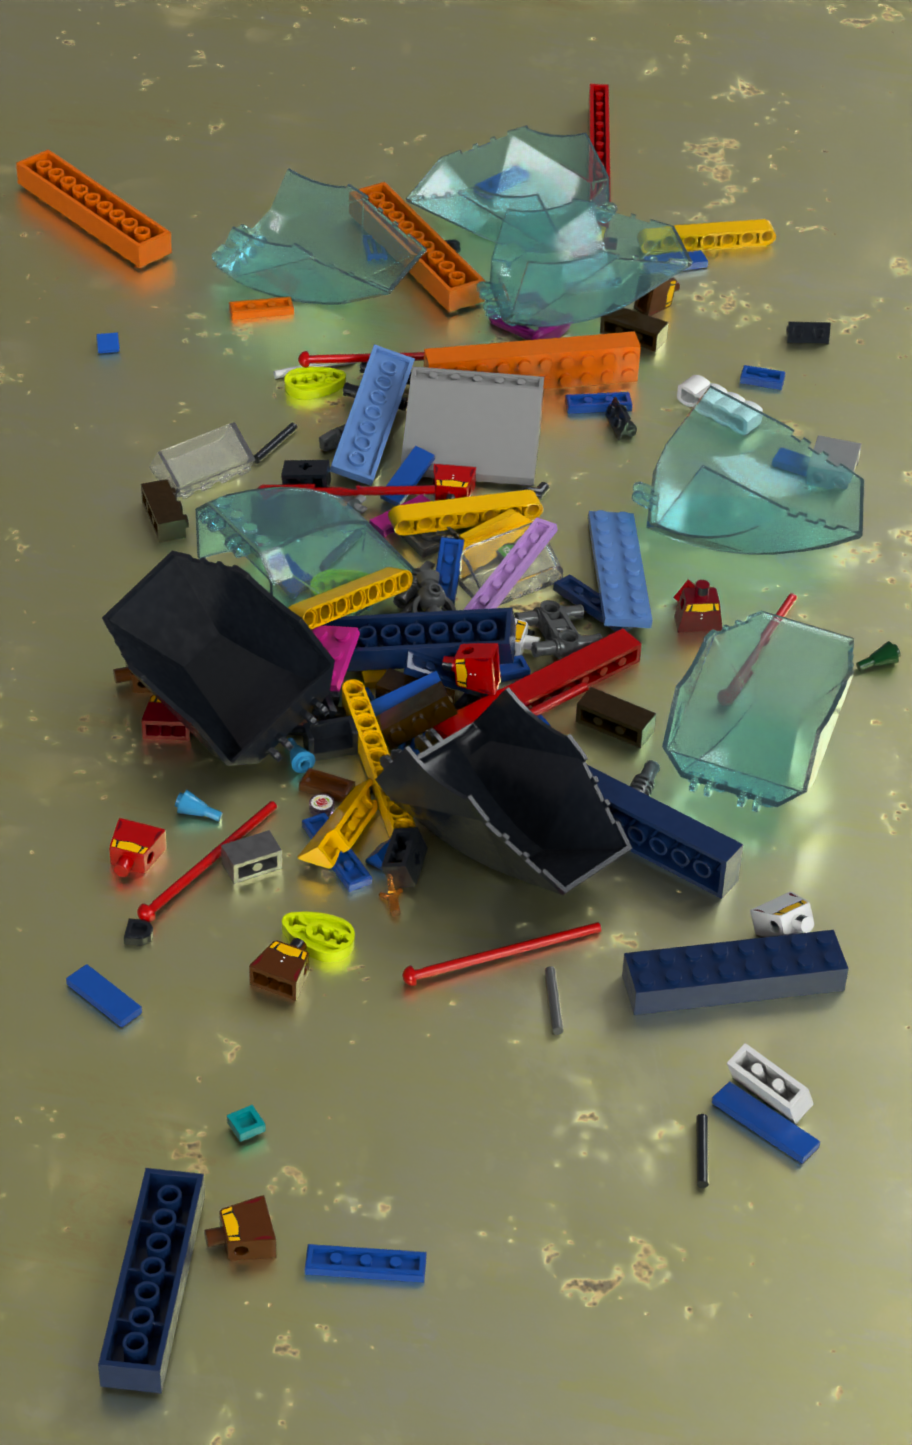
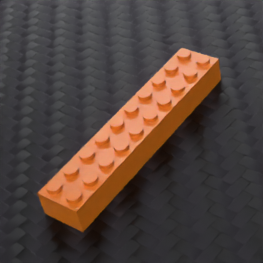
[16,150,172,268]
[350,182,485,312]
[424,331,641,389]

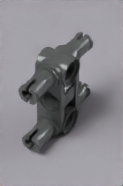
[514,600,602,659]

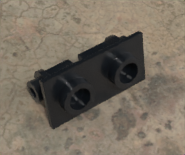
[786,321,831,344]
[605,397,637,440]

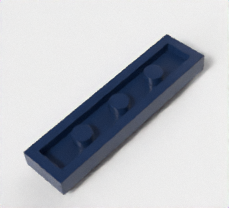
[553,574,634,632]
[403,650,499,698]

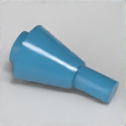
[288,738,315,773]
[175,790,223,822]

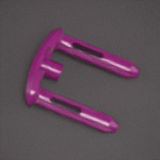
[489,296,572,340]

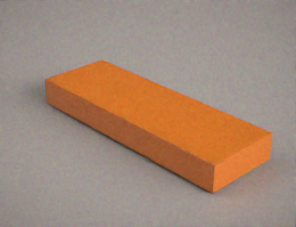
[229,297,294,320]

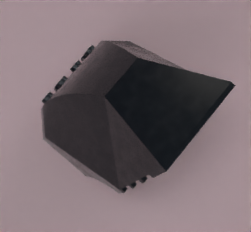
[102,551,335,766]
[375,687,632,895]

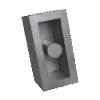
[221,830,282,884]

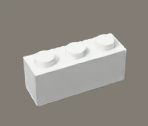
[727,1043,814,1125]

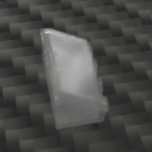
[149,422,256,499]
[459,523,563,606]

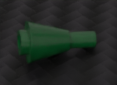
[856,641,901,671]

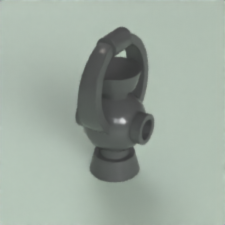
[411,570,456,613]

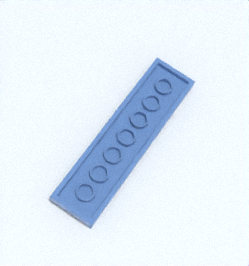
[330,344,415,486]
[588,510,653,628]

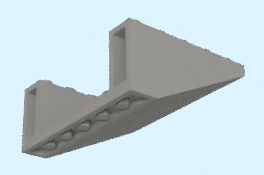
[400,367,544,486]

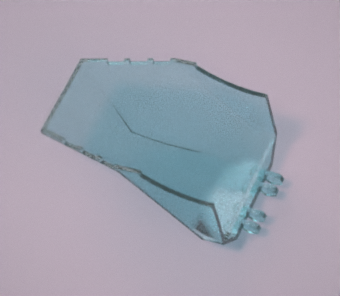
[406,125,618,253]
[212,168,427,305]
[476,198,692,327]
[195,487,415,616]
[662,611,854,812]

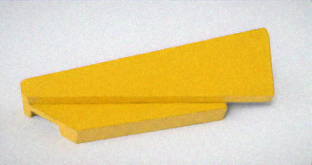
[459,509,533,577]
[297,778,378,869]

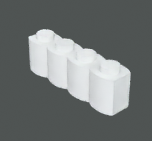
[677,375,763,434]

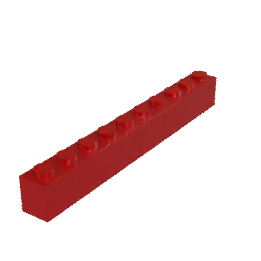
[432,628,642,740]

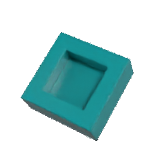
[227,1105,266,1142]

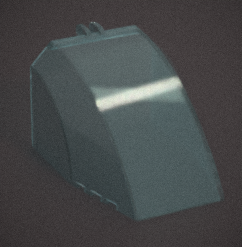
[632,385,864,555]

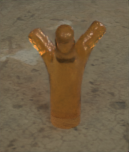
[379,874,403,917]

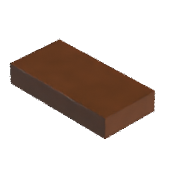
[299,768,355,803]

